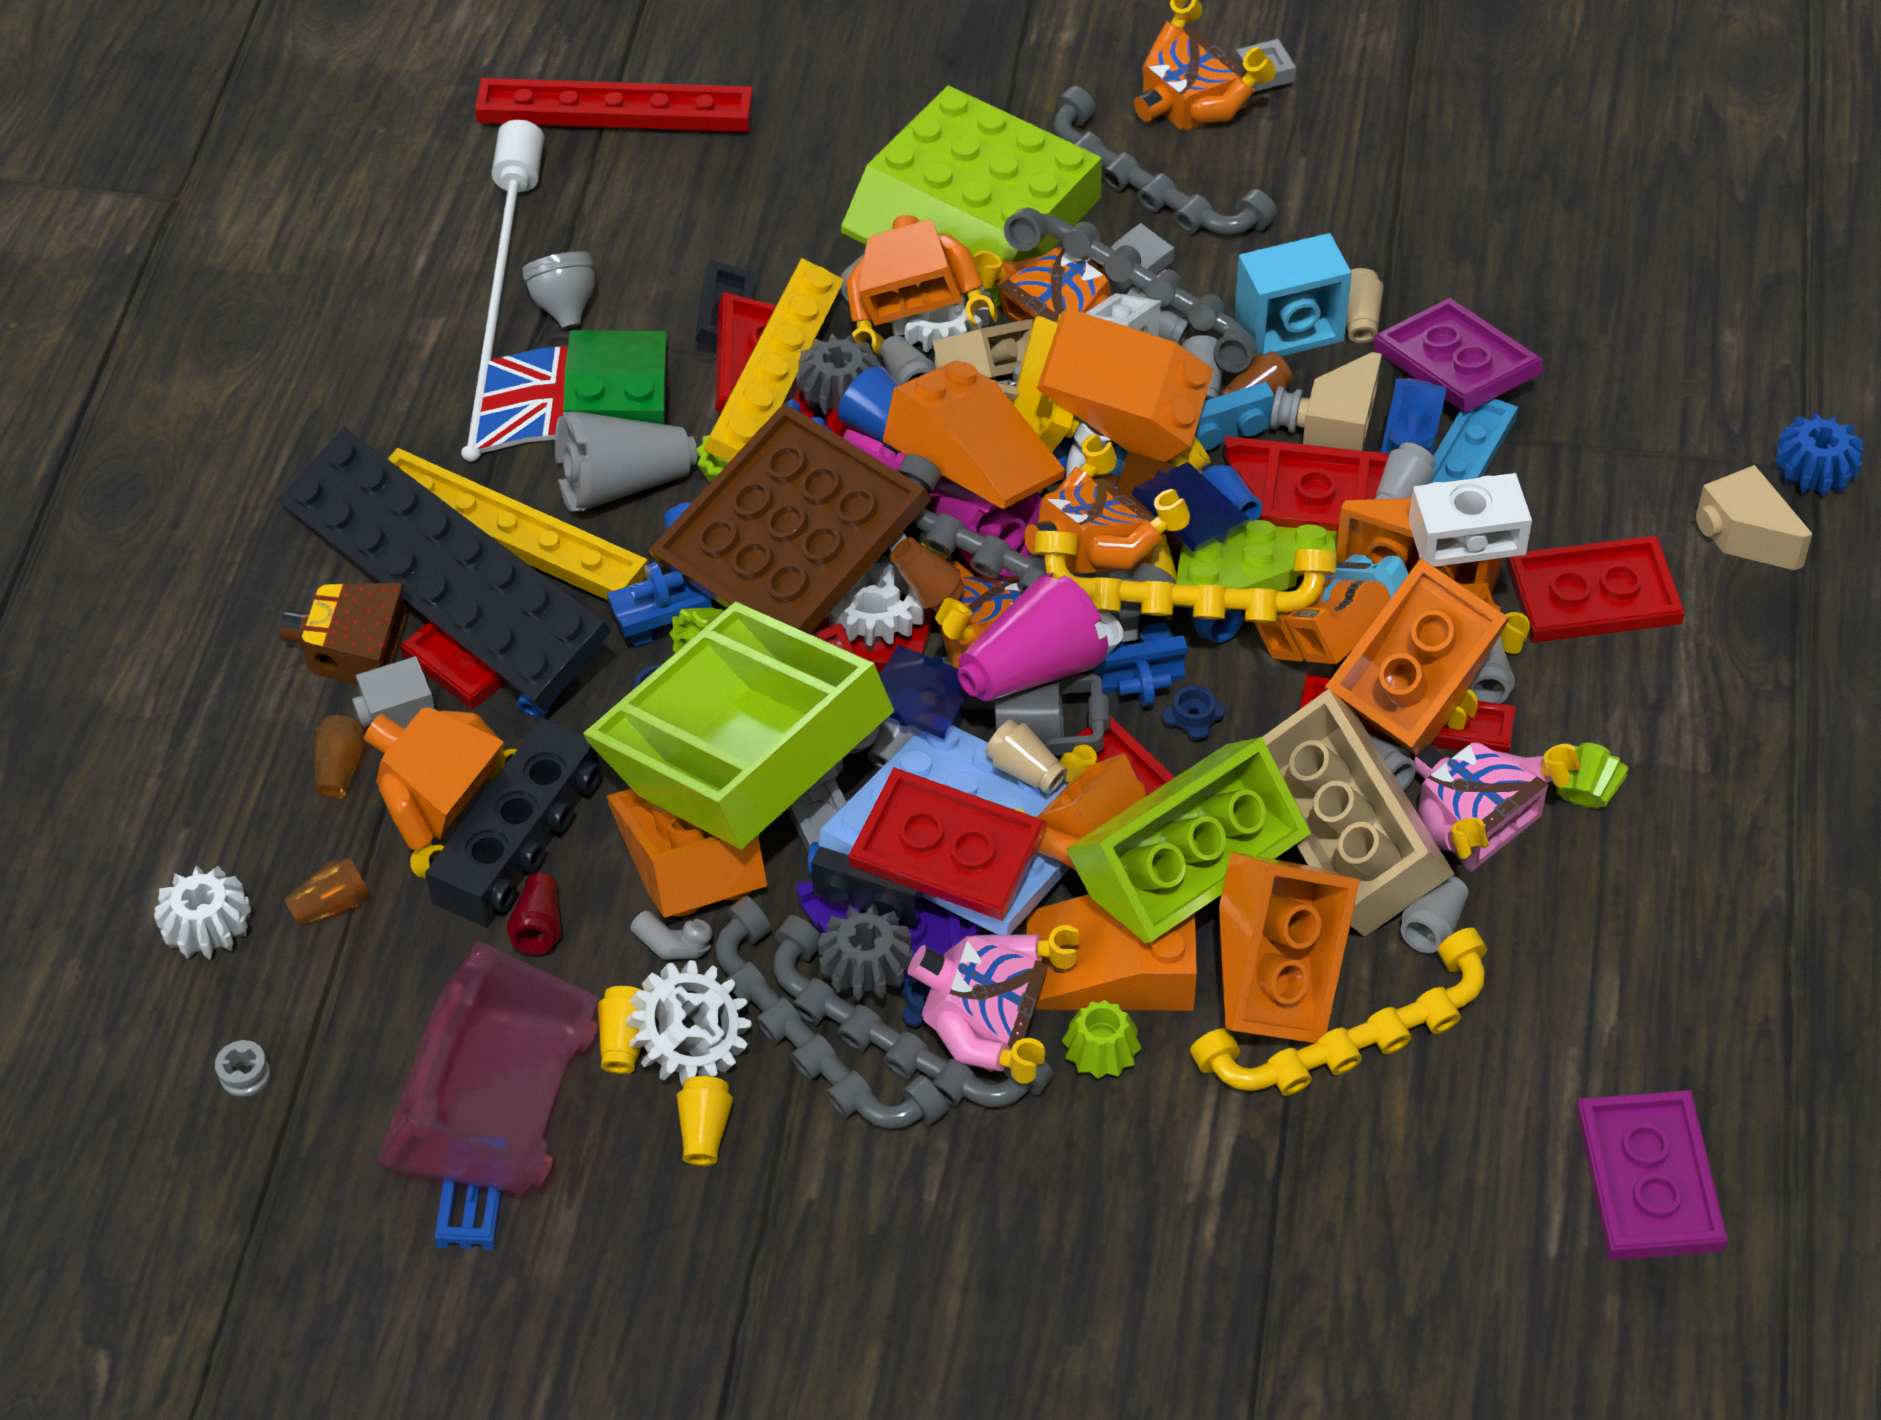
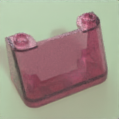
[376,940,598,1194]

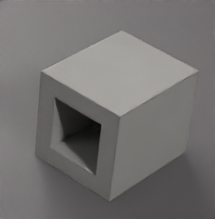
[352,656,435,729]

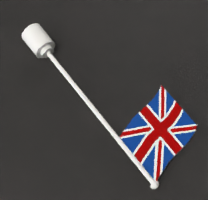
[461,120,568,462]

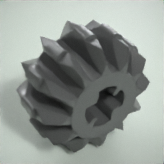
[796,333,880,415]
[818,903,913,1002]

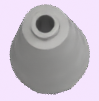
[555,411,697,511]

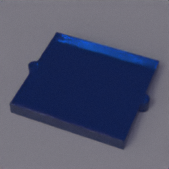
[1132,461,1250,552]
[880,644,969,739]

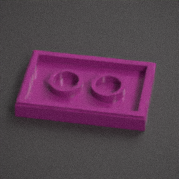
[1373,298,1543,413]
[1575,1090,1728,1260]

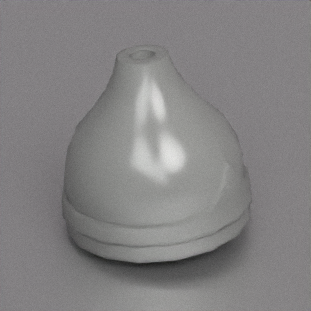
[522,251,595,329]

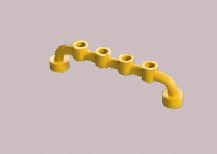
[1034,531,1337,623]
[1190,928,1487,1096]

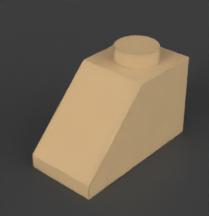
[932,319,1033,379]
[1296,352,1382,451]
[1695,465,1812,570]

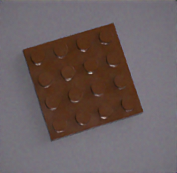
[649,403,931,634]

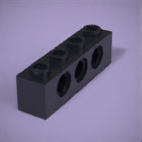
[425,718,602,928]

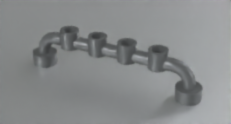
[1053,86,1277,235]
[1004,208,1257,373]
[897,454,1176,621]
[715,896,949,1129]
[774,915,1053,1107]

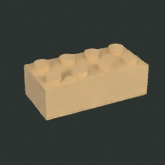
[1262,689,1454,937]

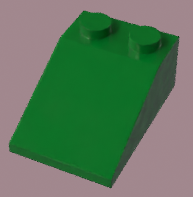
[563,330,667,425]

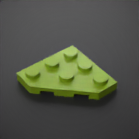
[1174,516,1337,611]

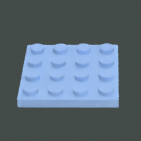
[818,716,1070,935]

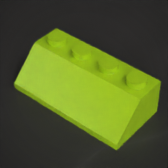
[1066,737,1312,943]

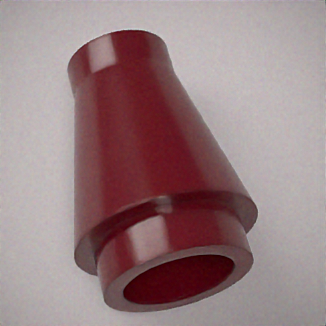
[506,873,561,955]

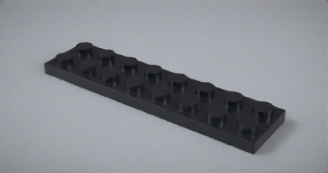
[277,426,611,709]

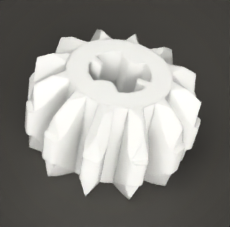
[154,865,251,960]

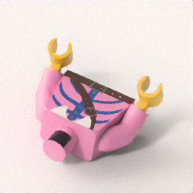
[1414,743,1582,872]
[907,925,1080,1084]

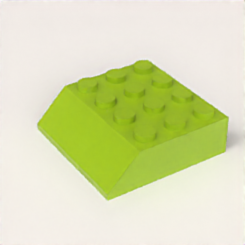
[841,85,1102,308]
[583,601,894,850]

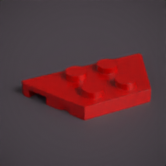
[1224,436,1389,537]

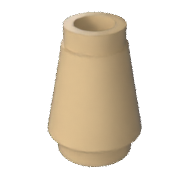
[1346,268,1384,343]
[985,720,1067,795]

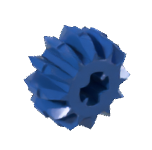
[1775,412,1864,498]

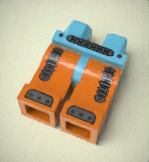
[1255,554,1409,664]

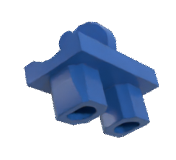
[1380,378,1446,454]
[607,562,712,647]
[1091,622,1187,707]

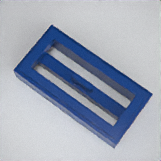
[435,1137,510,1250]

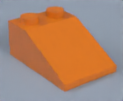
[1037,308,1214,462]
[883,360,1065,509]
[1336,498,1502,594]
[1325,558,1509,758]
[607,788,767,918]
[1219,852,1360,1043]
[1027,894,1197,1011]

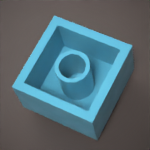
[1234,233,1352,356]

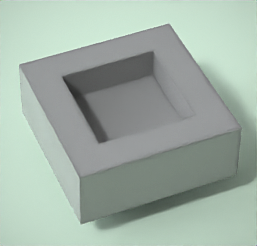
[1236,39,1296,91]

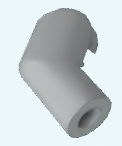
[630,910,713,960]

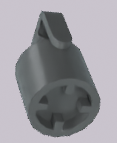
[995,674,1110,756]

